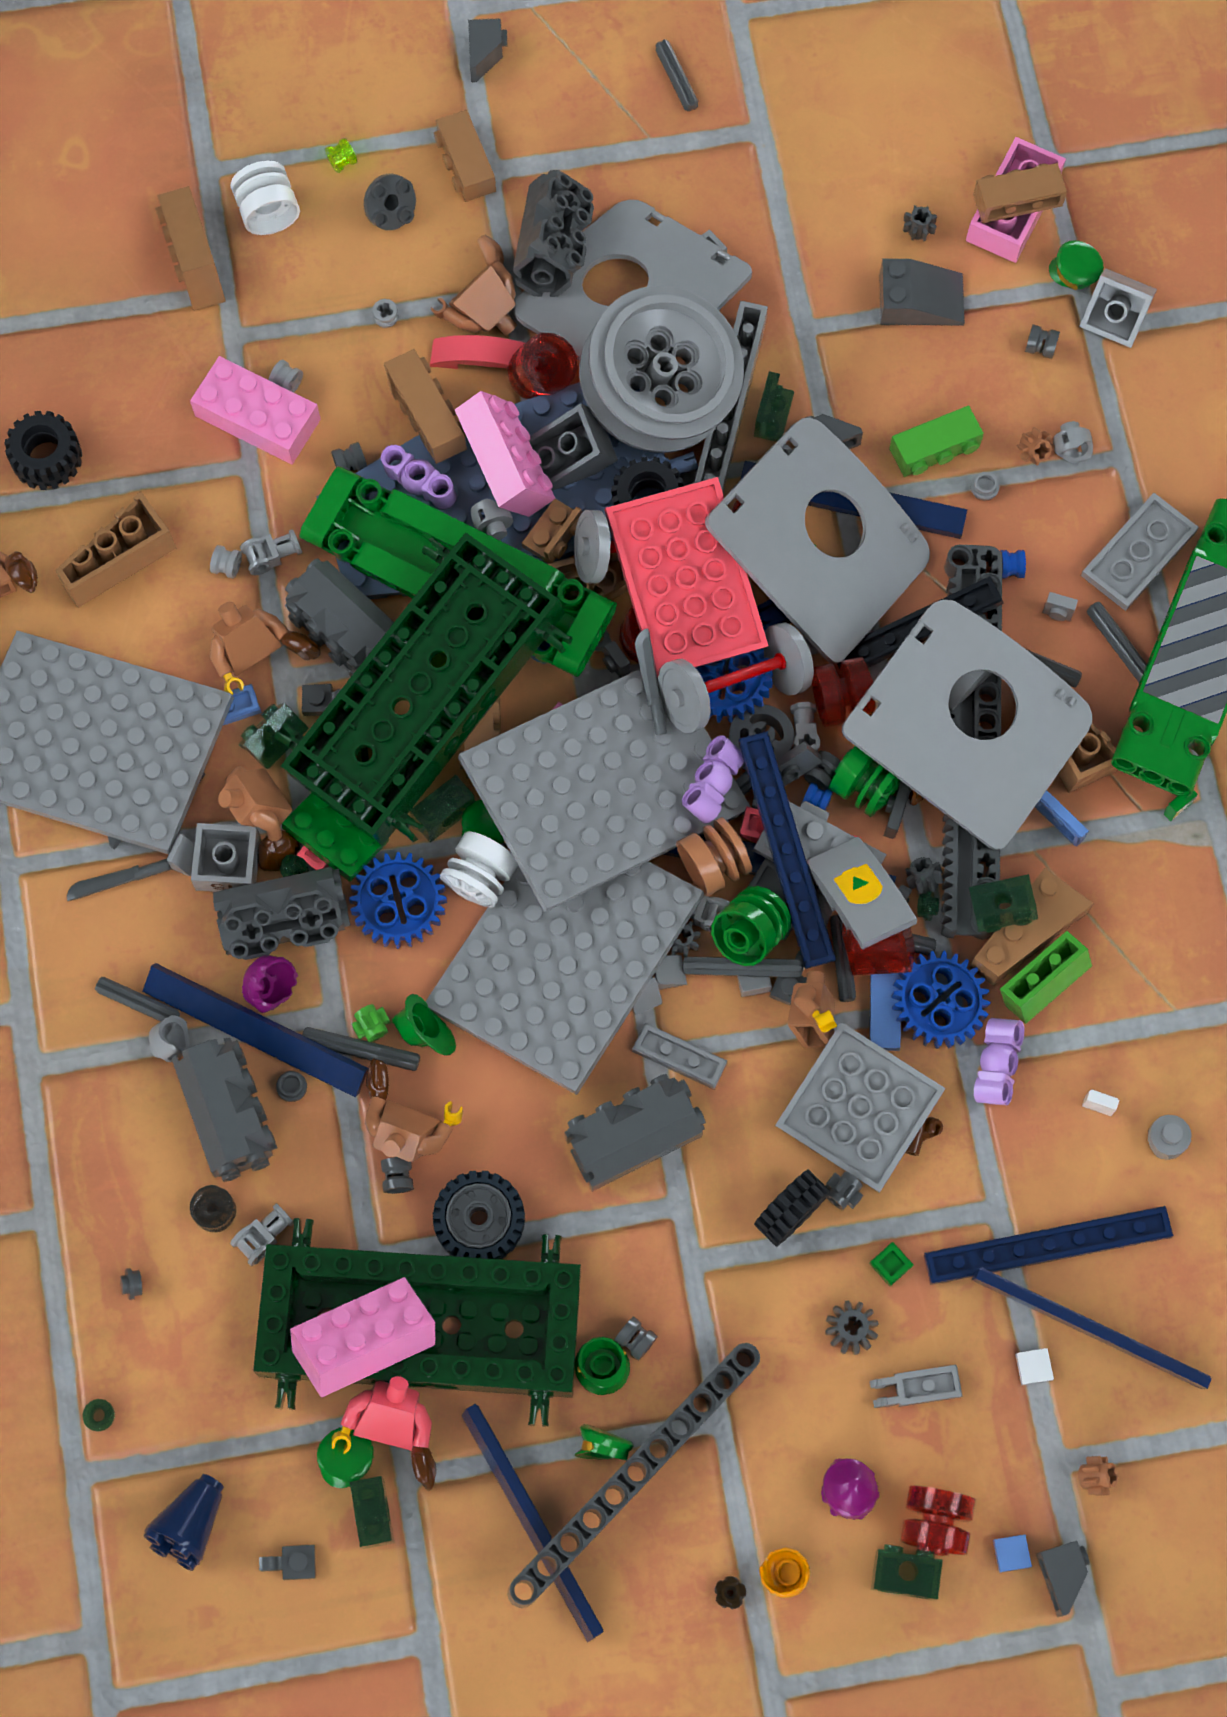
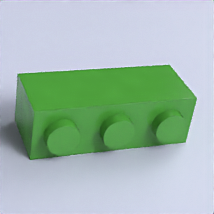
[889,405,984,477]
[1000,931,1092,1024]

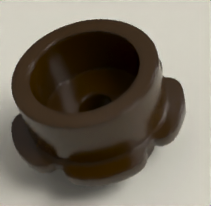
[715,1576,746,1609]

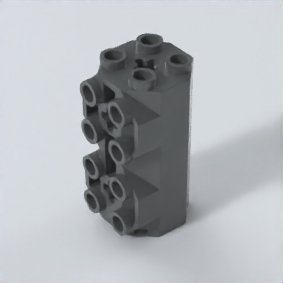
[513,170,594,297]
[285,558,394,677]
[213,867,350,960]
[172,1038,277,1182]
[564,1074,706,1192]

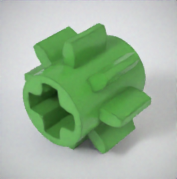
[351,1004,391,1042]

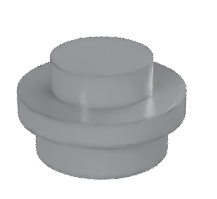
[971,472,1000,500]

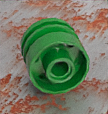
[829,746,901,817]
[711,886,791,966]

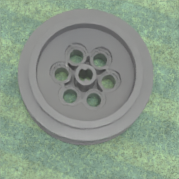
[579,286,744,453]

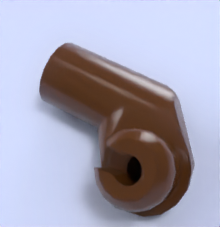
[905,1117,943,1156]

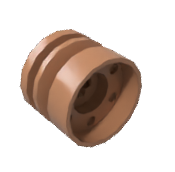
[676,817,752,896]

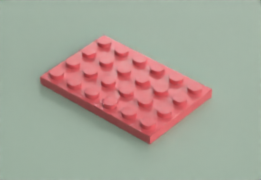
[604,477,768,679]

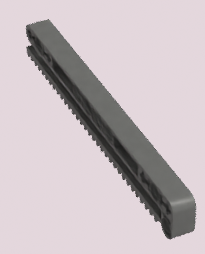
[941,545,1002,940]

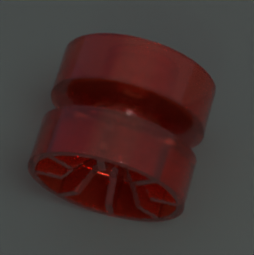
[812,657,875,727]
[900,1486,976,1556]

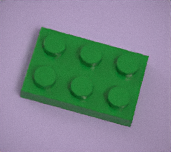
[282,793,389,882]

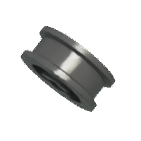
[728,704,794,771]

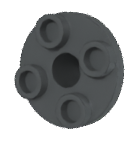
[364,173,416,230]

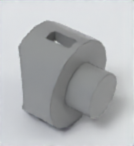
[1053,421,1093,464]
[471,498,513,540]
[149,1015,190,1062]
[1148,1115,1192,1160]

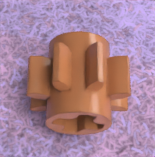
[1017,427,1054,466]
[1078,1456,1118,1496]

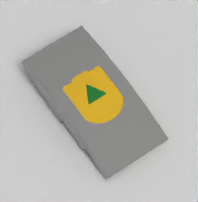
[806,836,917,949]

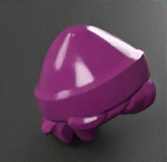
[242,955,298,1013]
[821,1458,880,1520]

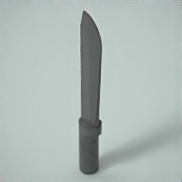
[635,628,667,735]
[67,859,171,901]

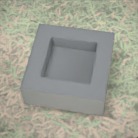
[1043,592,1078,621]

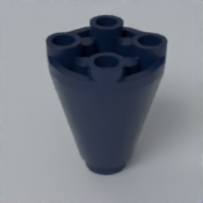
[143,1474,224,1571]

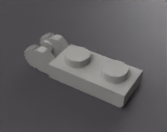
[870,1365,962,1408]

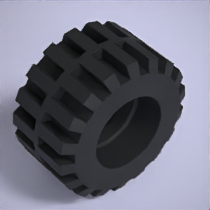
[4,411,82,490]
[611,457,684,506]

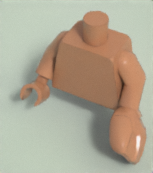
[431,235,517,336]

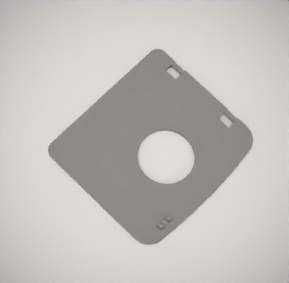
[514,200,752,391]
[705,418,930,664]
[842,600,1092,850]

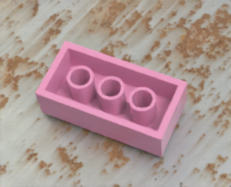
[966,137,1066,263]
[190,356,321,465]
[455,391,556,517]
[290,1277,435,1398]

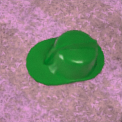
[392,994,456,1055]

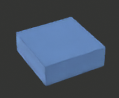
[993,1534,1032,1573]

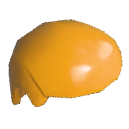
[759,1547,811,1598]

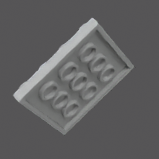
[775,1022,946,1193]

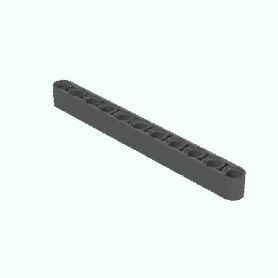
[507,1343,760,1608]

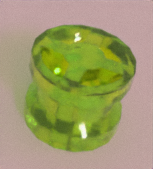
[325,138,358,173]

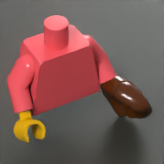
[332,1376,437,1491]

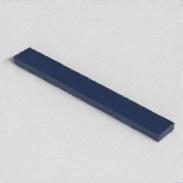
[740,461,967,539]
[738,731,836,969]
[142,963,369,1097]
[924,1206,1173,1285]
[972,1268,1212,1389]
[461,1404,603,1642]

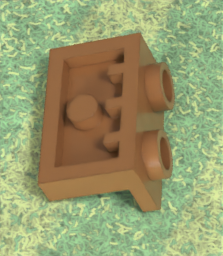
[522,499,582,564]

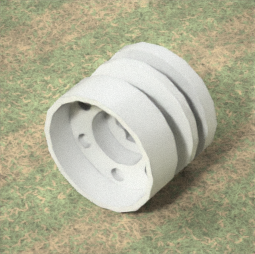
[230,161,300,235]
[440,831,518,908]

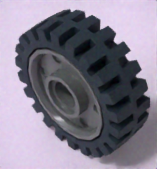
[433,1171,525,1260]

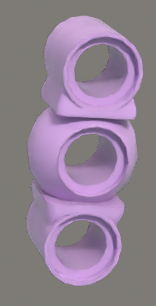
[381,445,456,509]
[682,735,744,824]
[974,1018,1025,1106]

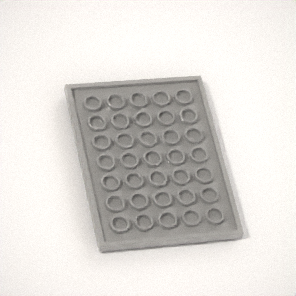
[0,631,234,854]
[458,669,750,912]
[425,861,704,1095]

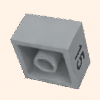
[191,823,261,892]

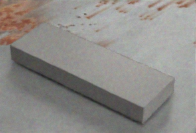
[632,1023,727,1090]

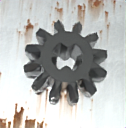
[825,1301,879,1355]

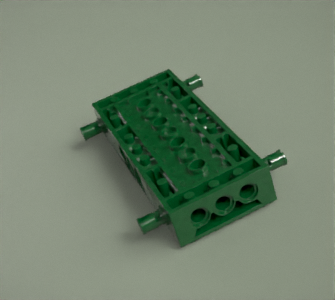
[275,532,573,846]
[253,1218,581,1427]

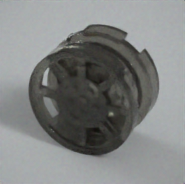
[190,1185,236,1232]

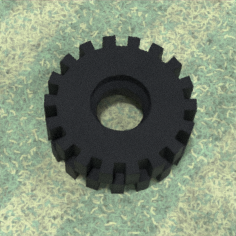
[754,1169,831,1247]

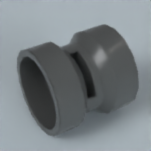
[1025,325,1060,359]
[331,442,367,471]
[803,750,841,791]
[381,1157,414,1194]
[614,1316,658,1361]

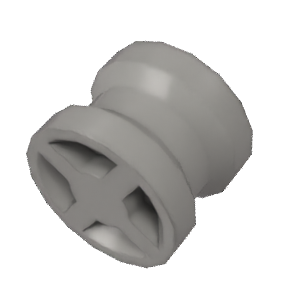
[269,359,303,393]
[210,545,242,579]

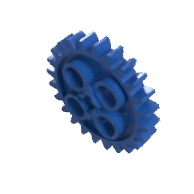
[696,649,773,723]
[349,852,447,949]
[891,951,990,1049]

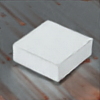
[1082,1090,1119,1116]
[1015,1348,1054,1386]

